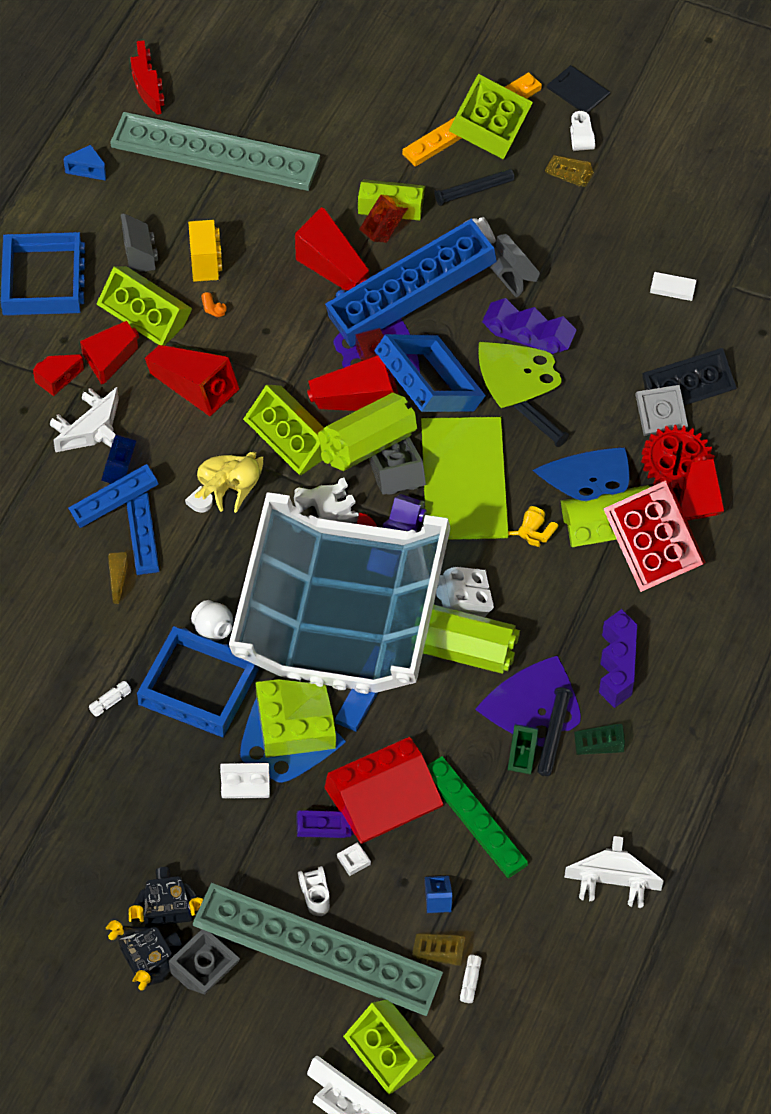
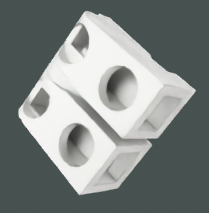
[436,567,494,617]

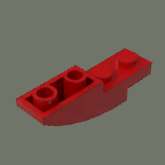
[130,41,164,115]

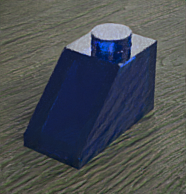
[101,435,136,484]

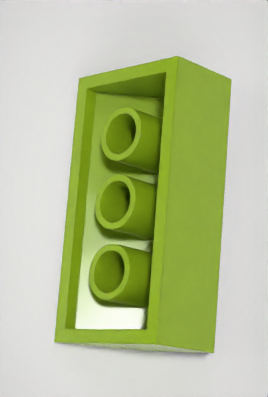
[97,267,192,346]
[243,385,324,475]

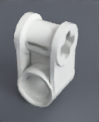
[570,111,595,151]
[298,866,330,916]

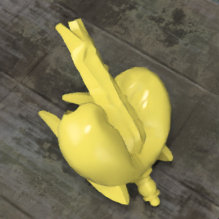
[195,452,263,512]

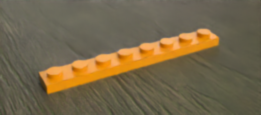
[403,72,542,167]

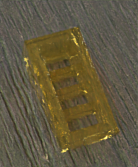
[545,155,593,187]
[108,552,128,604]
[412,934,465,966]

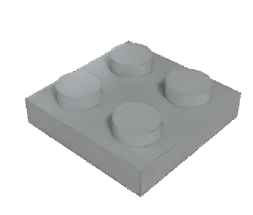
[635,385,688,436]

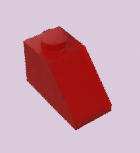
[33,355,84,396]

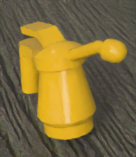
[508,506,558,547]

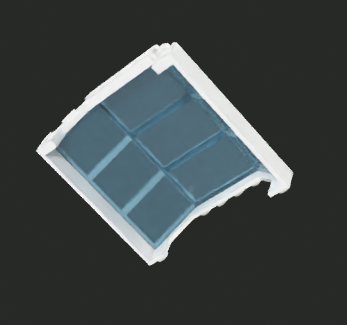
[229,493,450,694]

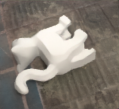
[291,478,359,533]

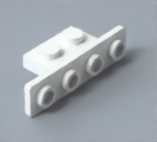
[307,1056,396,1114]

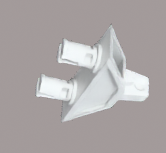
[50,387,119,452]
[564,836,663,908]

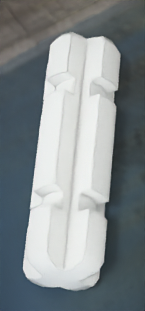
[89,681,131,716]
[460,955,481,1003]

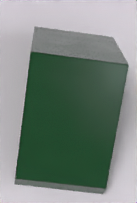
[508,724,539,774]

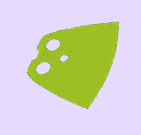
[479,342,561,408]

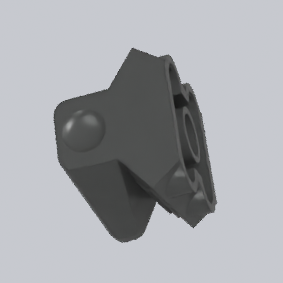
[489,234,540,297]

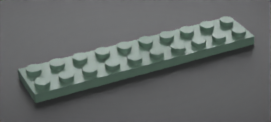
[111,112,320,191]
[193,883,443,1016]

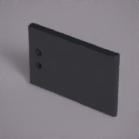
[547,65,610,113]

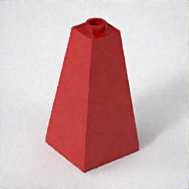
[295,207,369,291]
[145,345,239,416]
[307,356,399,411]

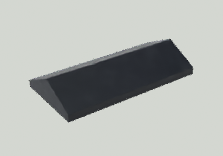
[642,348,737,406]

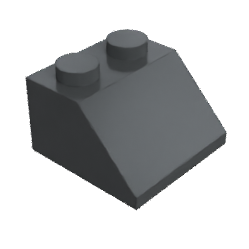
[121,214,158,273]
[169,929,240,995]

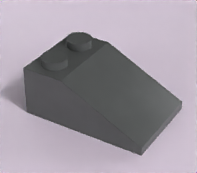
[369,437,426,494]

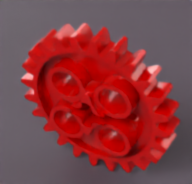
[641,425,714,494]

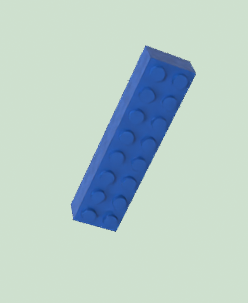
[325,219,497,348]

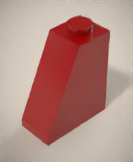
[80,321,139,385]
[679,457,724,521]

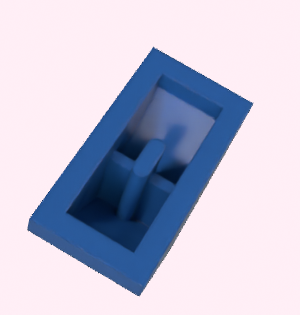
[64,145,106,180]
[425,876,452,913]

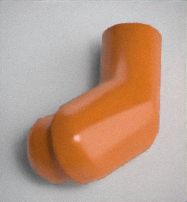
[201,292,227,317]

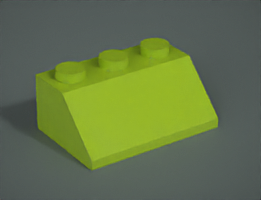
[358,179,425,220]
[343,1000,435,1094]

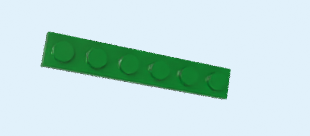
[427,756,528,878]

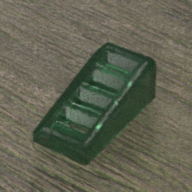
[574,724,625,755]

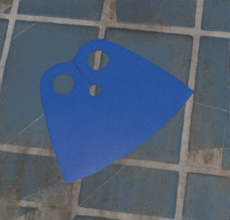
[532,447,629,501]
[240,698,346,782]

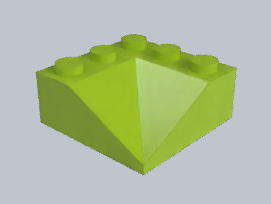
[449,74,533,159]
[256,679,336,758]

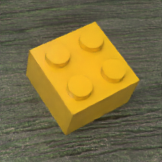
[188,220,222,282]

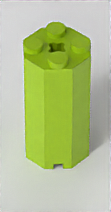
[318,393,417,471]
[413,605,520,674]

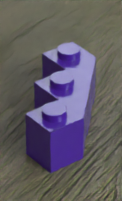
[482,298,576,354]
[367,494,427,578]
[599,609,637,708]

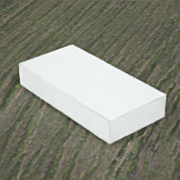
[650,272,696,301]

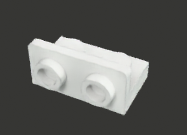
[220,763,270,798]

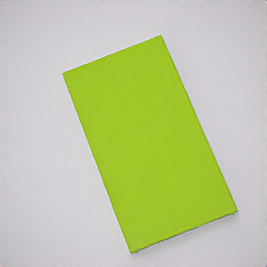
[421,417,508,539]

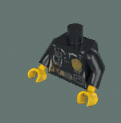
[129,867,203,927]
[106,920,182,990]

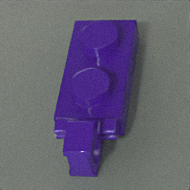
[296,811,354,838]

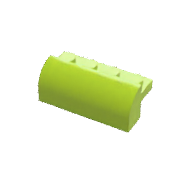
[560,485,651,547]

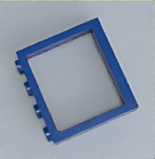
[1,232,85,315]
[374,334,486,412]
[137,626,259,738]

